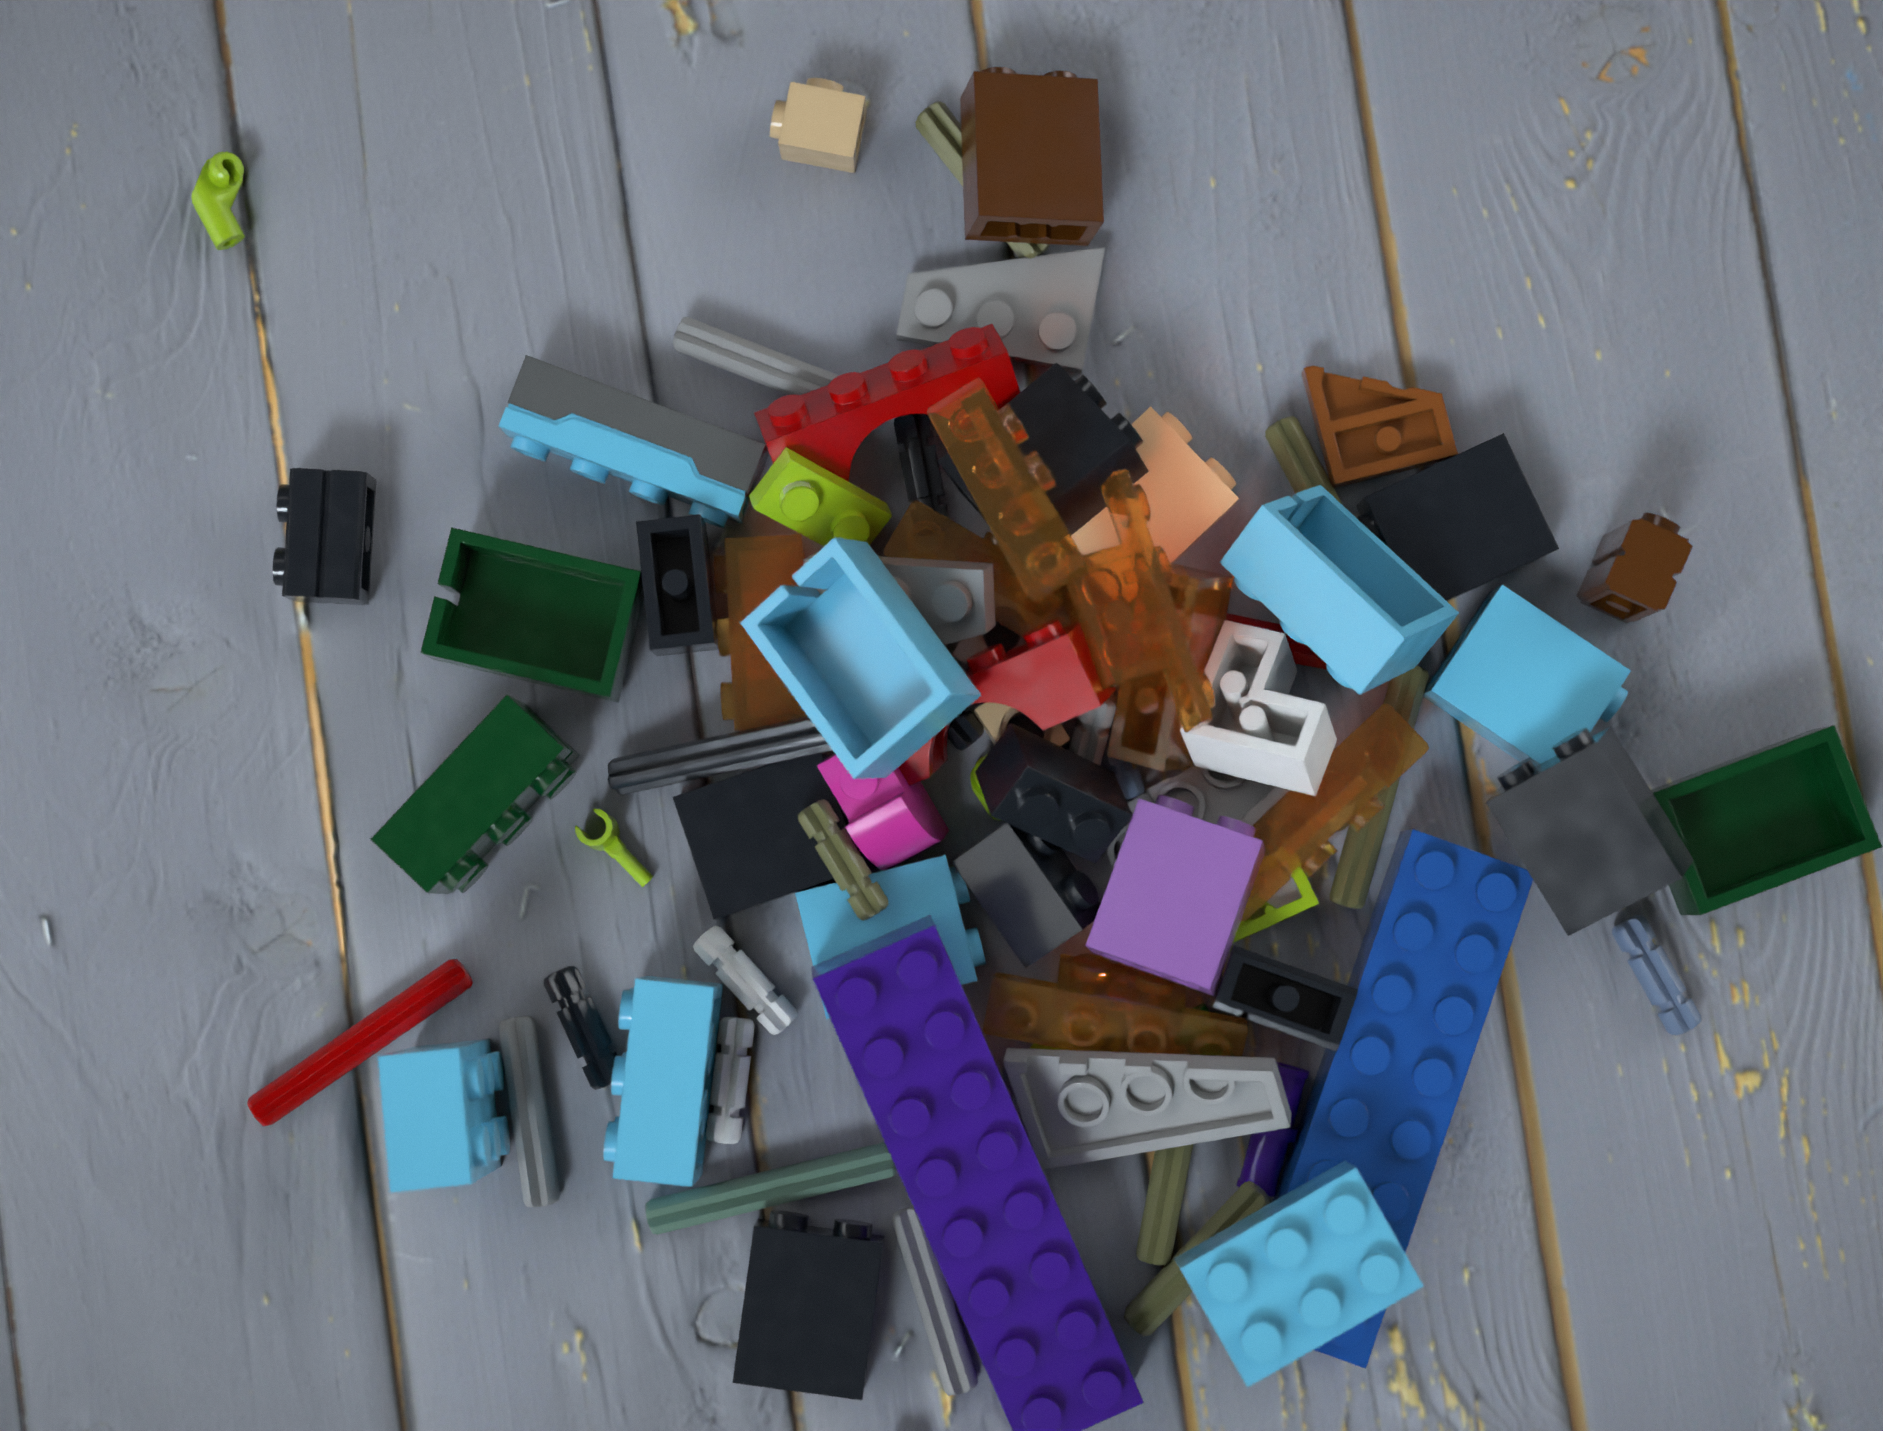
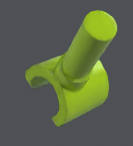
[575,809,654,888]

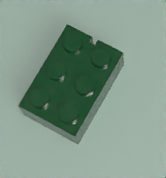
[420,527,644,703]
[370,695,580,894]
[1651,725,1882,915]

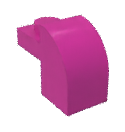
[817,754,949,870]

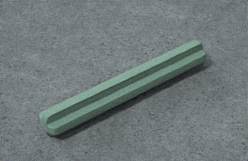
[645,1142,897,1235]

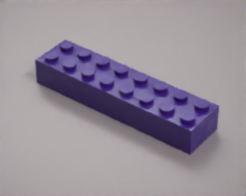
[811,915,1144,1431]

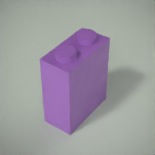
[1086,795,1266,996]

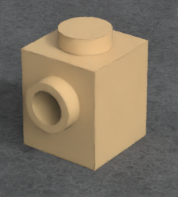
[770,78,867,173]

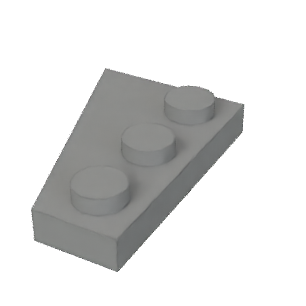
[896,247,1105,374]
[804,553,995,645]

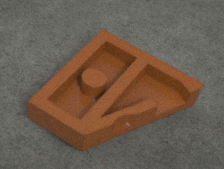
[1301,366,1458,488]

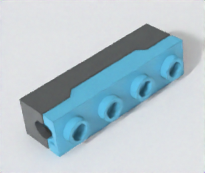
[498,355,769,528]

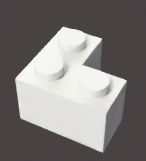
[1180,620,1337,796]

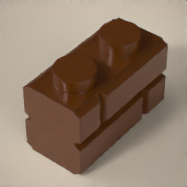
[1577,513,1693,623]

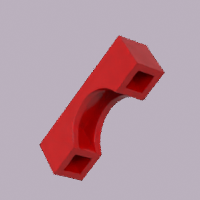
[754,324,1020,482]
[898,619,1116,786]

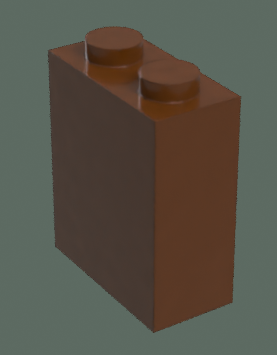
[960,67,1104,246]

